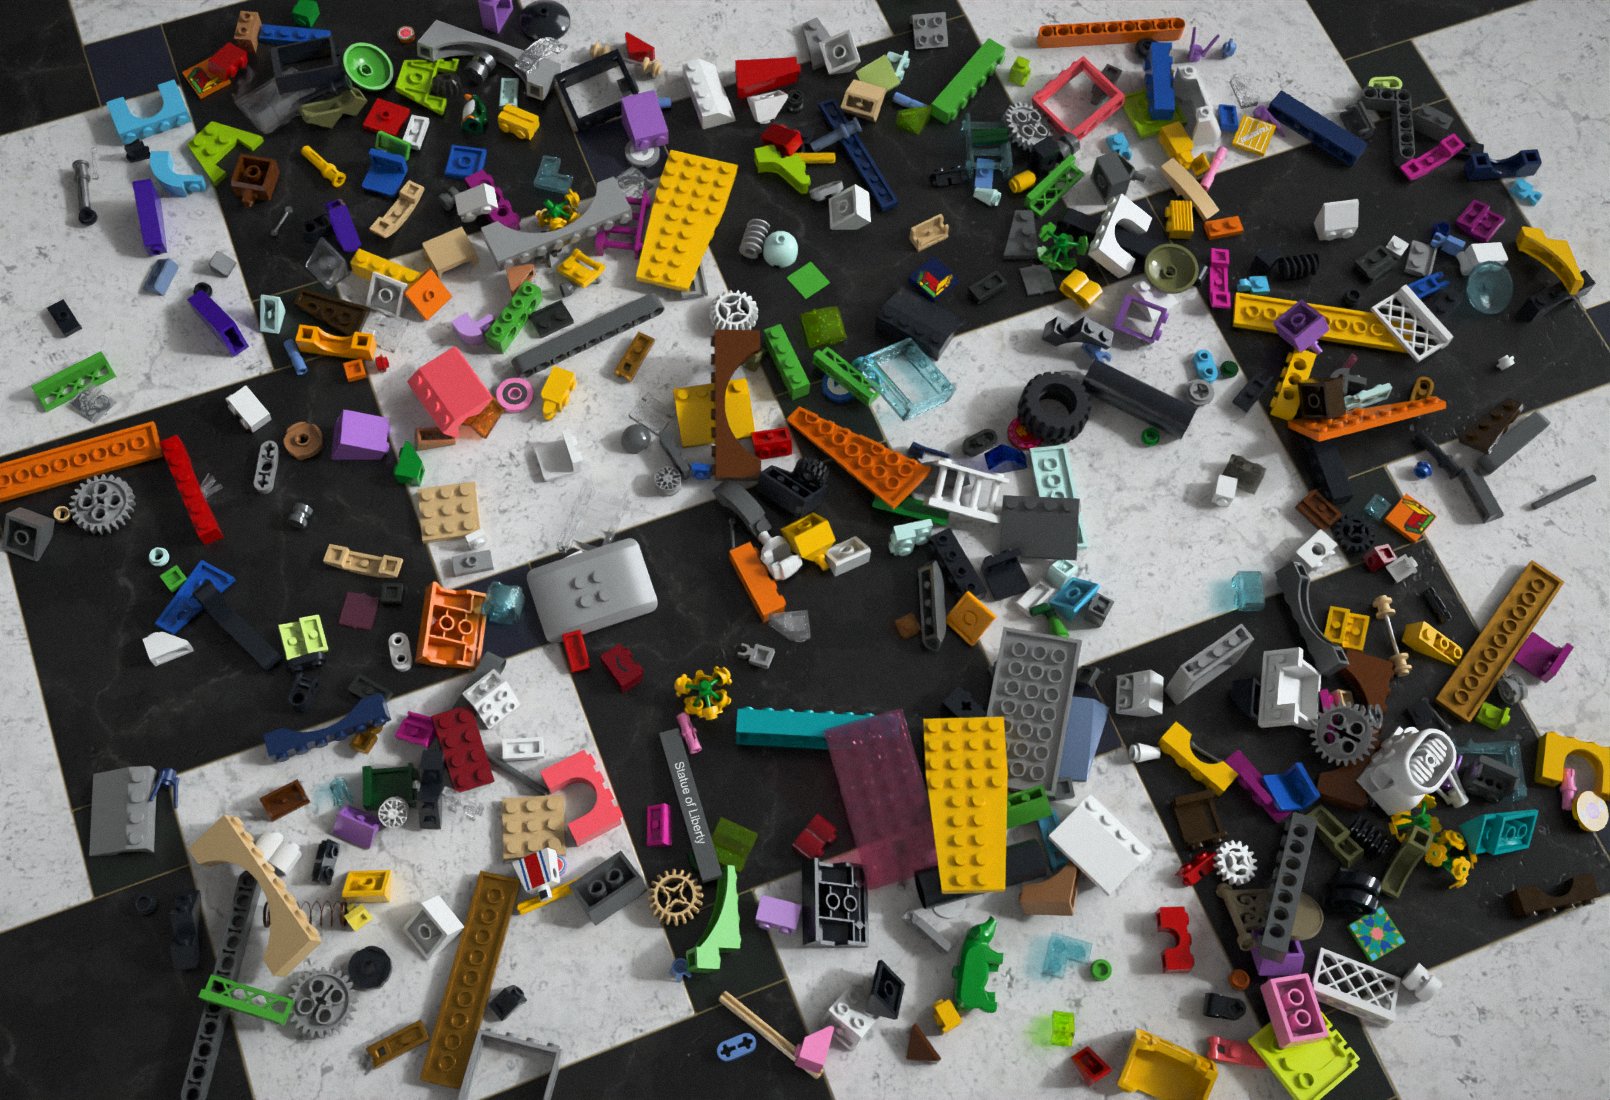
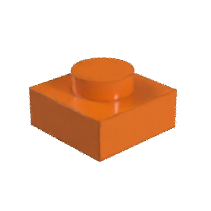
[343,358,367,382]

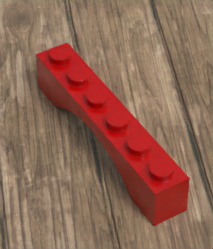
[159,435,223,545]

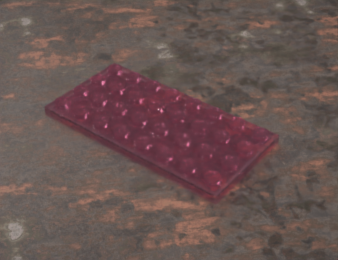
[823,708,938,890]

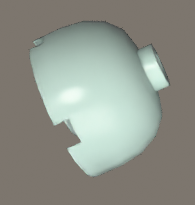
[763,231,798,268]

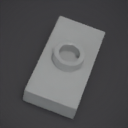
[452,550,494,577]

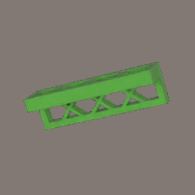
[1024,154,1085,218]
[813,346,883,407]
[31,351,117,412]
[198,974,294,1026]

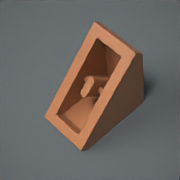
[506,263,536,298]

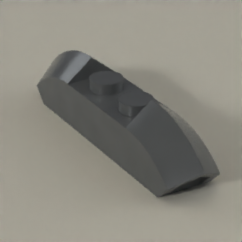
[918,560,946,652]

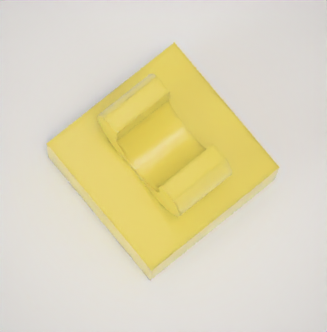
[344,902,373,931]

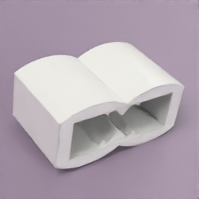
[255,830,302,875]

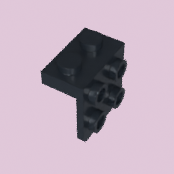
[981,547,1030,601]

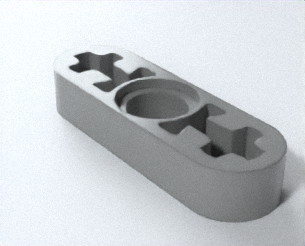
[254,441,280,494]

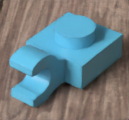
[1236,276,1270,295]

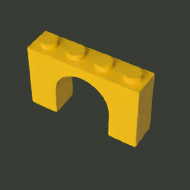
[1534,732,1610,801]

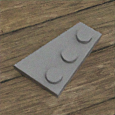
[802,17,831,70]

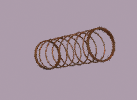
[263,901,348,928]

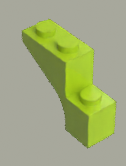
[754,144,811,194]

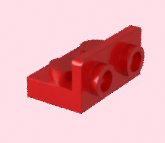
[751,427,792,460]

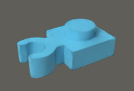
[1106,132,1132,160]
[1508,177,1543,206]

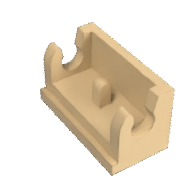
[909,214,949,252]

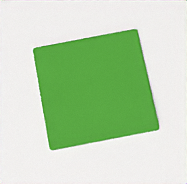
[787,262,830,299]

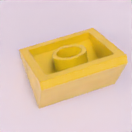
[342,870,391,904]

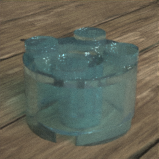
[481,581,525,625]

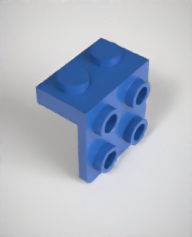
[362,148,408,197]
[1261,762,1321,812]

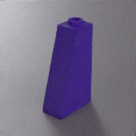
[132,179,168,256]
[187,290,249,357]

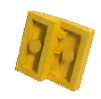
[1324,606,1370,653]

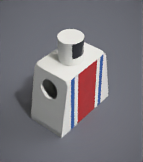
[512,847,560,902]

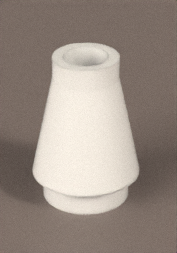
[1129,743,1161,763]

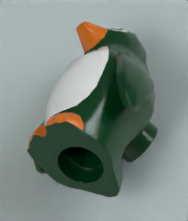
[460,94,488,134]

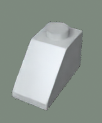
[143,632,194,666]

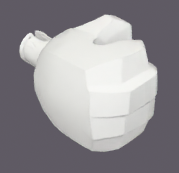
[758,531,802,581]

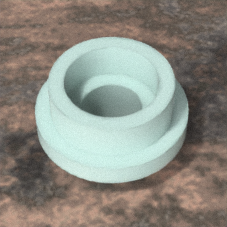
[149,547,169,567]

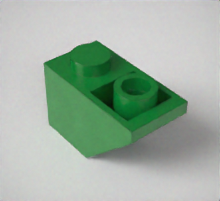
[393,441,425,487]

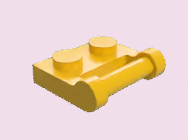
[557,248,605,289]

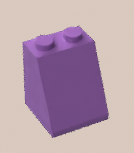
[621,90,669,152]
[331,409,391,460]

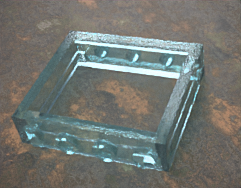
[858,338,956,422]

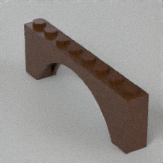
[710,330,761,481]
[1313,649,1394,812]

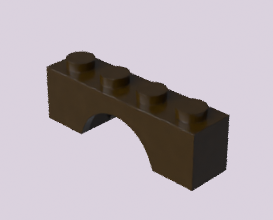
[1508,873,1601,919]

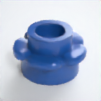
[1414,462,1432,479]

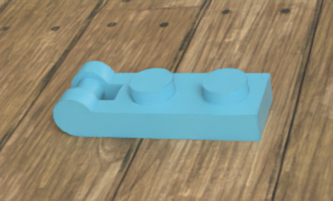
[1036,810,1069,870]

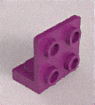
[1513,632,1574,683]

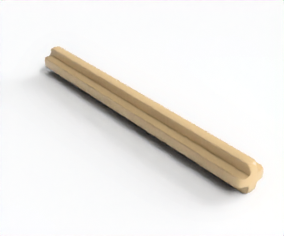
[719,991,823,1079]

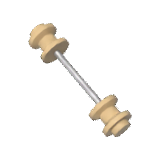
[590,42,662,78]
[1372,595,1412,677]

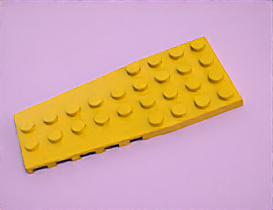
[636,150,738,292]
[923,717,1008,894]

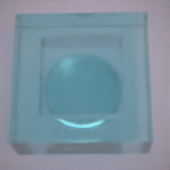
[1364,494,1391,520]

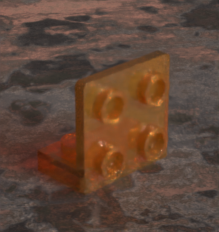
[461,395,505,439]

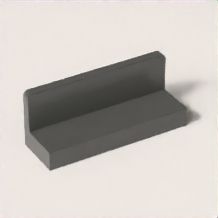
[1457,466,1504,524]

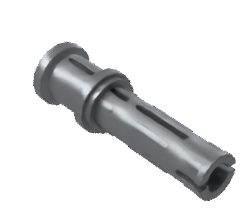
[72,160,91,211]

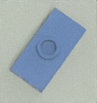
[974,158,994,190]

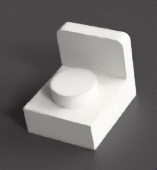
[1386,554,1418,583]

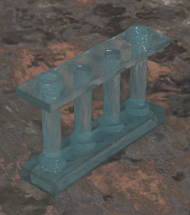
[962,113,1013,178]

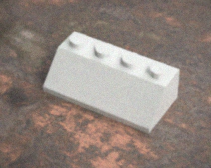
[682,59,736,129]

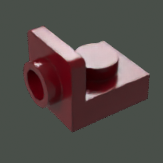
[1363,544,1398,572]

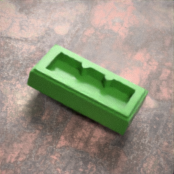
[375,130,411,161]

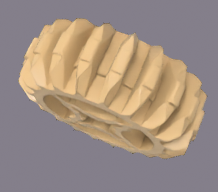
[647,869,703,926]

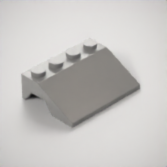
[89,766,157,856]

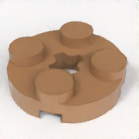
[284,422,324,460]

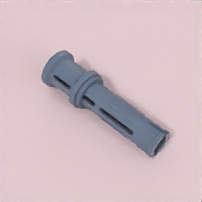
[810,117,862,153]

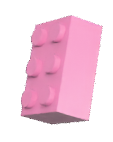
[1260,973,1329,1049]

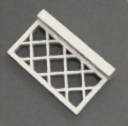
[1371,285,1453,363]
[1311,948,1401,1028]

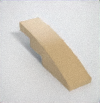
[1159,158,1219,221]

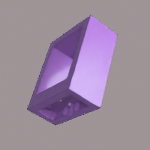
[478,0,513,34]
[1113,293,1169,343]

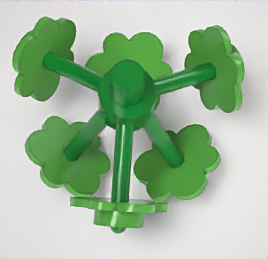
[1036,222,1089,271]

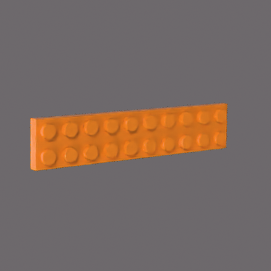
[0,421,163,502]

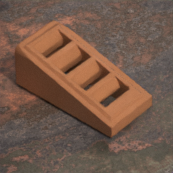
[414,427,456,451]

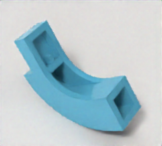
[150,151,206,197]

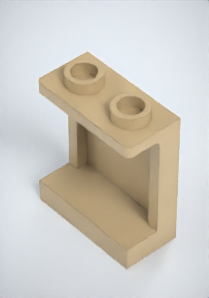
[421,226,479,280]

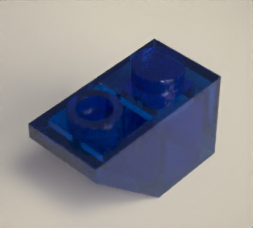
[984,444,1028,474]

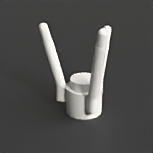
[1436,768,1469,808]

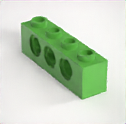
[485,280,543,354]

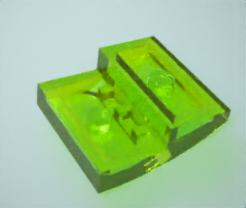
[801,306,847,348]
[711,817,759,872]

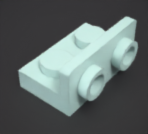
[887,51,910,81]

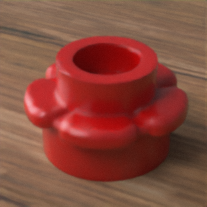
[375,354,389,372]

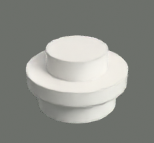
[1496,355,1515,371]

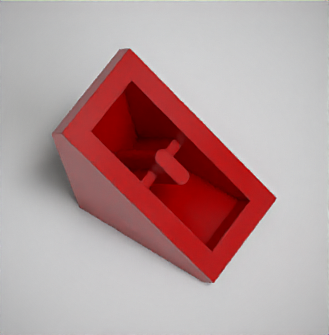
[625,32,655,64]
[1071,1046,1112,1086]

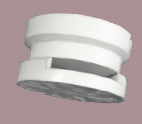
[378,796,410,828]

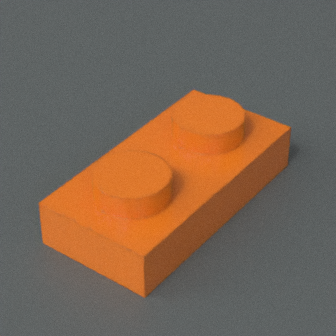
[1204,216,1244,240]

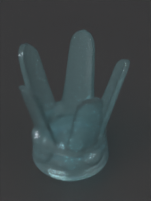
[330,776,354,808]

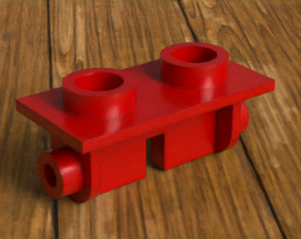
[1175,851,1217,887]

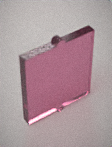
[339,592,380,630]

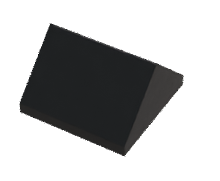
[865,959,905,1020]

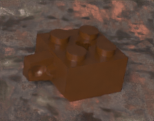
[231,154,280,208]

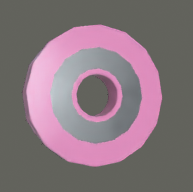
[496,377,534,413]

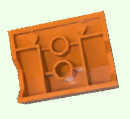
[415,582,489,669]

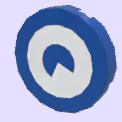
[821,368,857,403]

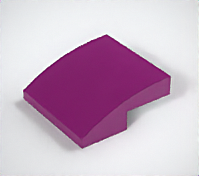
[1455,199,1505,243]

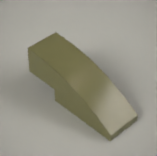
[1306,805,1364,868]

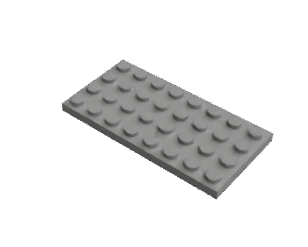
[987,627,1082,797]

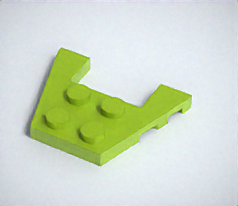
[395,59,459,115]
[187,121,264,186]

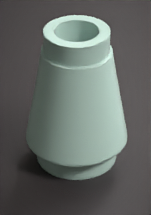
[973,187,1001,206]

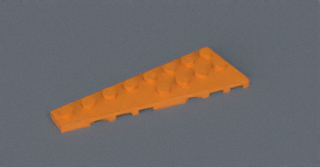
[1288,396,1446,442]
[787,406,932,510]

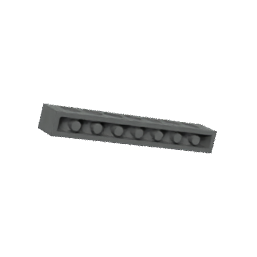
[1255,812,1318,964]

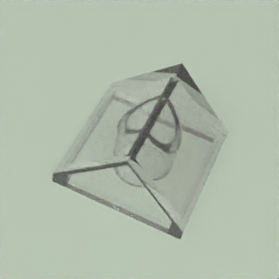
[305,237,350,289]

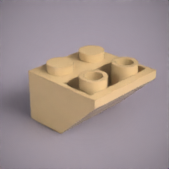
[841,79,887,122]

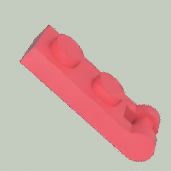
[1207,1036,1267,1069]

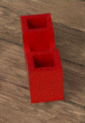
[1156,906,1195,974]

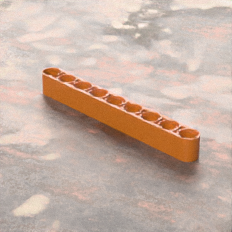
[1036,17,1185,48]

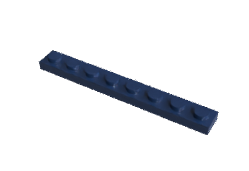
[818,97,899,212]

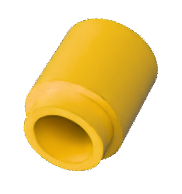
[1009,170,1036,193]

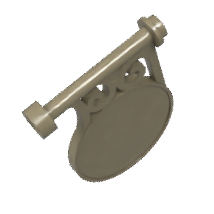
[1216,883,1324,951]

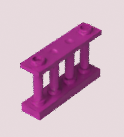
[595,190,651,260]

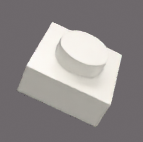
[1385,235,1409,260]
[465,528,488,550]

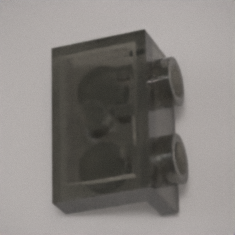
[1222,454,1266,495]

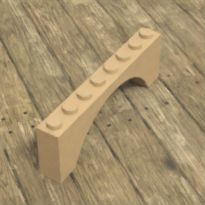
[188,814,322,977]

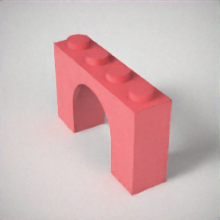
[540,750,623,847]

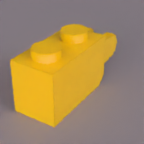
[1158,121,1194,171]
[541,366,577,421]

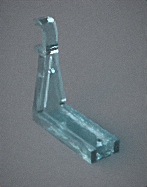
[1452,738,1527,801]

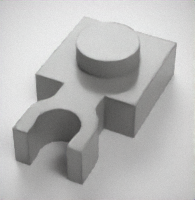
[738,643,775,669]

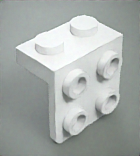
[535,429,583,481]

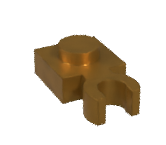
[349,726,383,755]

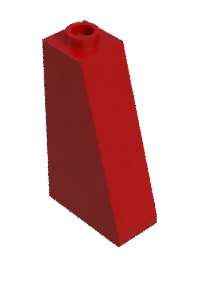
[735,57,801,99]

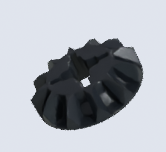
[1135,38,1157,60]

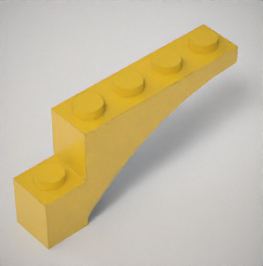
[1516,226,1584,295]

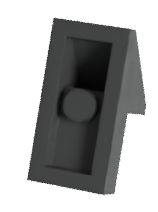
[1084,593,1114,627]

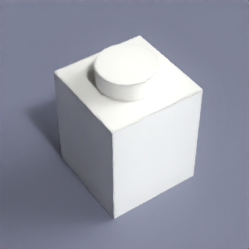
[1211,474,1238,506]

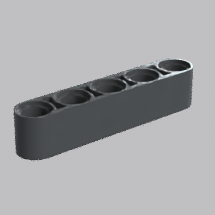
[1476,410,1551,475]

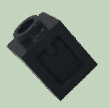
[489,985,527,1021]

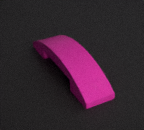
[1399,133,1465,181]
[1209,248,1231,309]

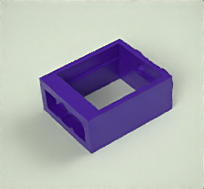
[323,198,362,252]

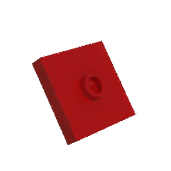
[363,98,410,137]

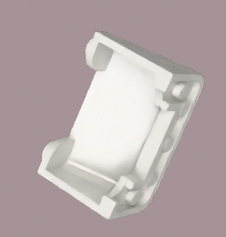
[1172,65,1221,147]

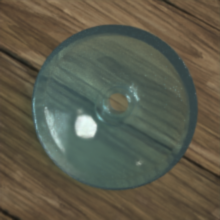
[1467,261,1513,314]

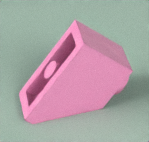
[793,1026,834,1074]

